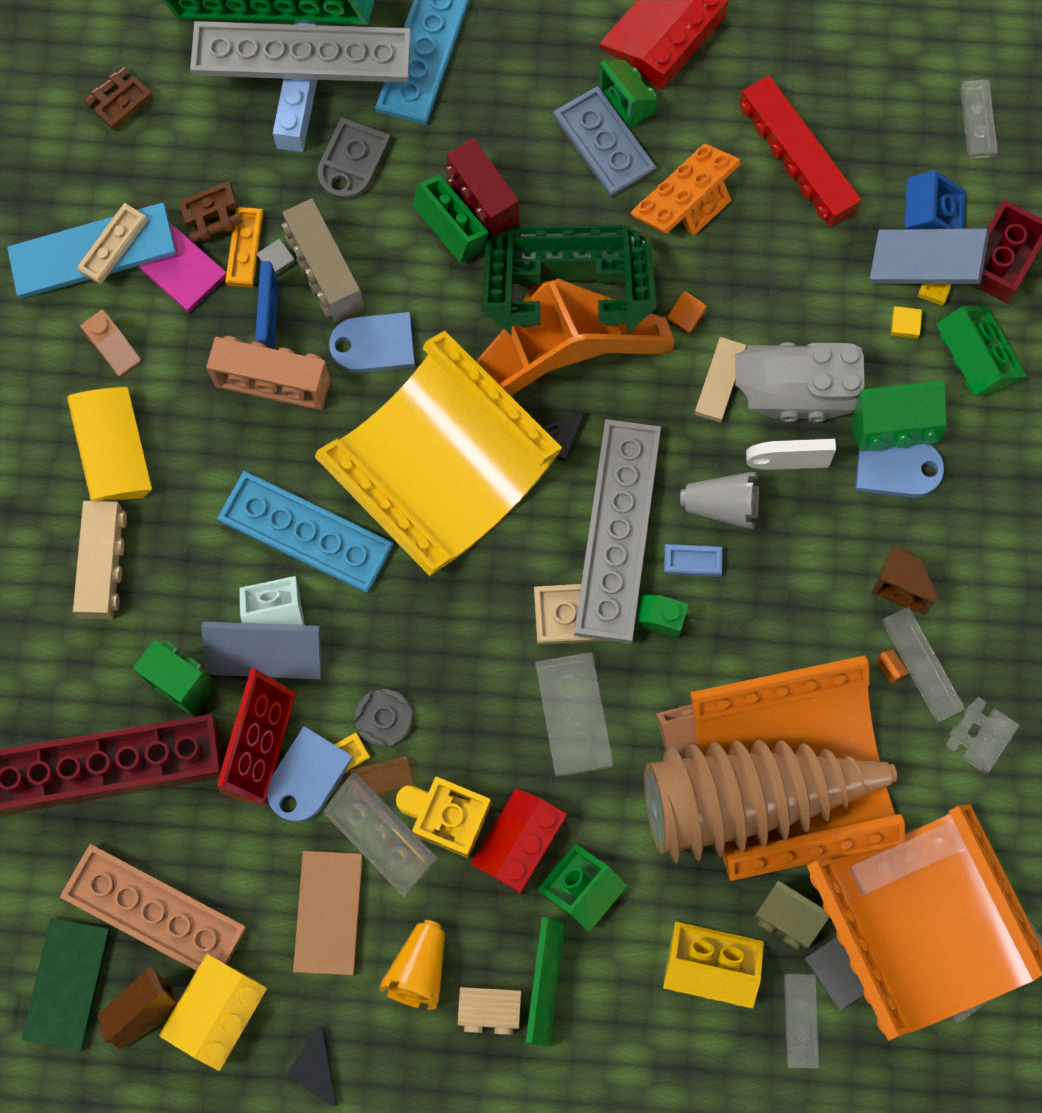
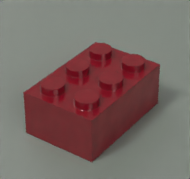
[445,138,519,237]
[970,199,1042,304]

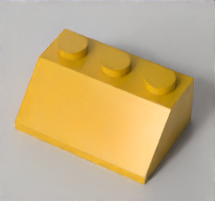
[663,921,764,1008]
[159,954,267,1071]

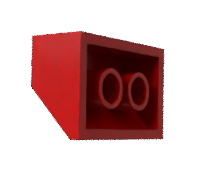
[470,788,567,895]

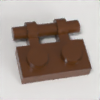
[83,66,153,131]
[179,181,243,243]

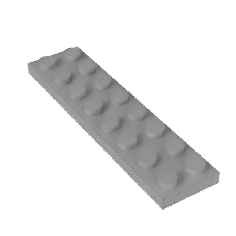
[190,21,411,82]
[574,419,661,644]

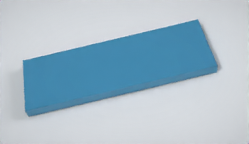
[375,0,470,126]
[7,202,177,299]
[217,471,394,594]

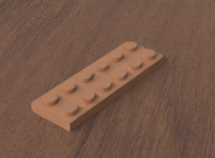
[60,844,247,971]

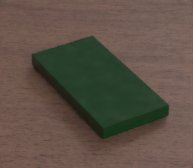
[21,918,111,1051]

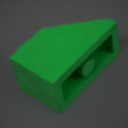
[634,595,689,639]

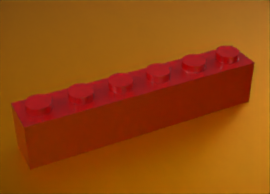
[739,75,861,228]

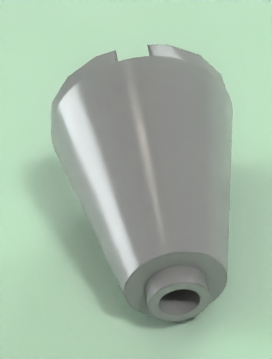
[680,472,759,529]

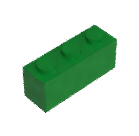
[412,175,489,263]

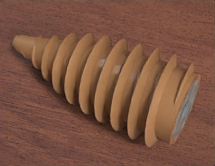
[644,740,897,864]

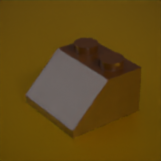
[871,548,938,615]

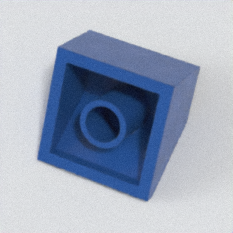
[904,170,966,230]

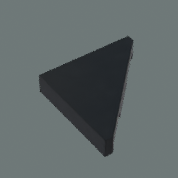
[542,411,585,462]
[286,1026,336,1107]

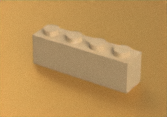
[73,501,127,619]

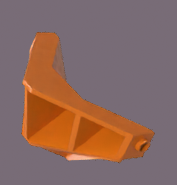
[476,279,674,396]

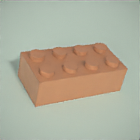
[206,336,331,411]

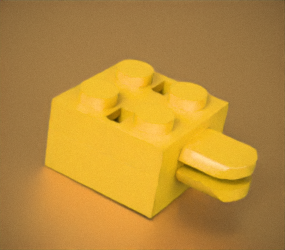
[396,776,491,859]

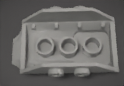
[735,342,864,422]

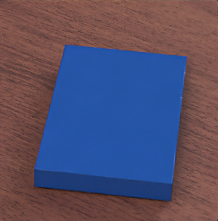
[255,261,279,349]

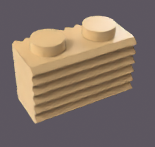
[458,987,521,1035]

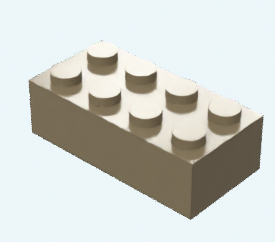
[281,199,365,326]

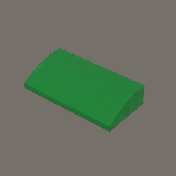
[526,917,566,1047]

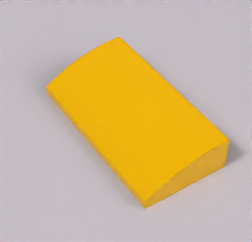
[67,387,152,501]

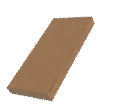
[293,851,363,976]

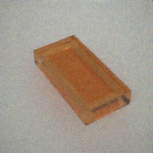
[350,756,414,800]

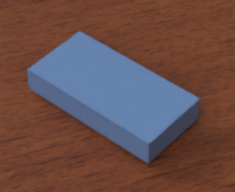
[664,544,722,577]

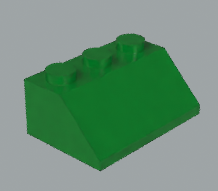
[936,306,1027,396]
[850,381,946,451]

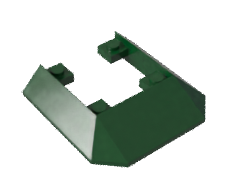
[482,225,657,336]

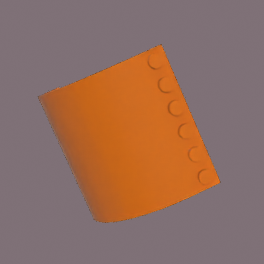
[690,655,905,881]
[807,804,1042,1041]

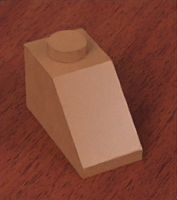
[80,309,142,378]

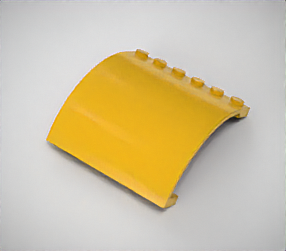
[315,331,562,576]

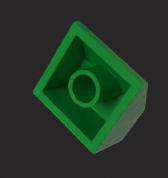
[599,60,657,129]
[537,844,627,932]

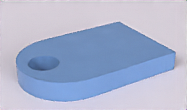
[329,312,415,373]
[855,444,944,498]
[267,726,354,822]

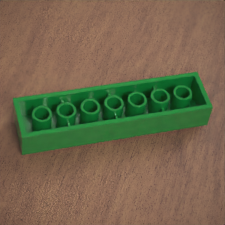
[162,0,374,25]

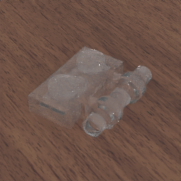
[946,697,1020,774]

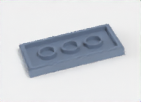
[553,86,657,198]
[870,229,989,284]
[201,621,322,679]

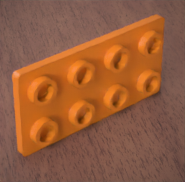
[631,144,741,236]

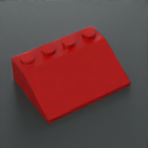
[599,0,729,90]
[217,668,296,806]

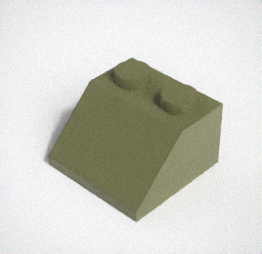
[753,881,829,950]

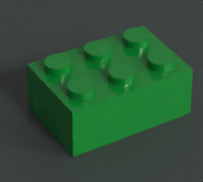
[132,639,217,717]

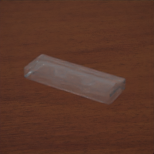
[960,80,998,158]
[784,974,819,1068]

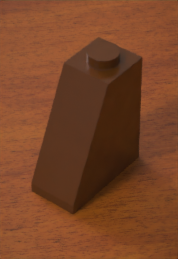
[97,966,179,1049]

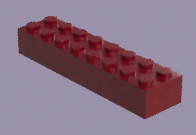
[0,714,223,815]

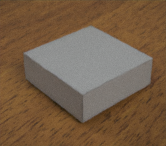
[257,239,296,276]

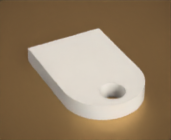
[746,439,836,470]

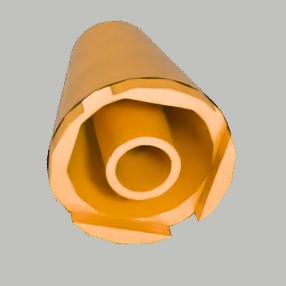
[379,920,445,1010]

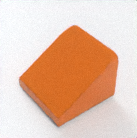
[667,291,707,334]
[876,650,909,684]

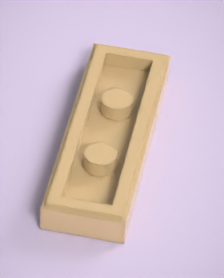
[76,203,148,285]
[694,337,746,423]

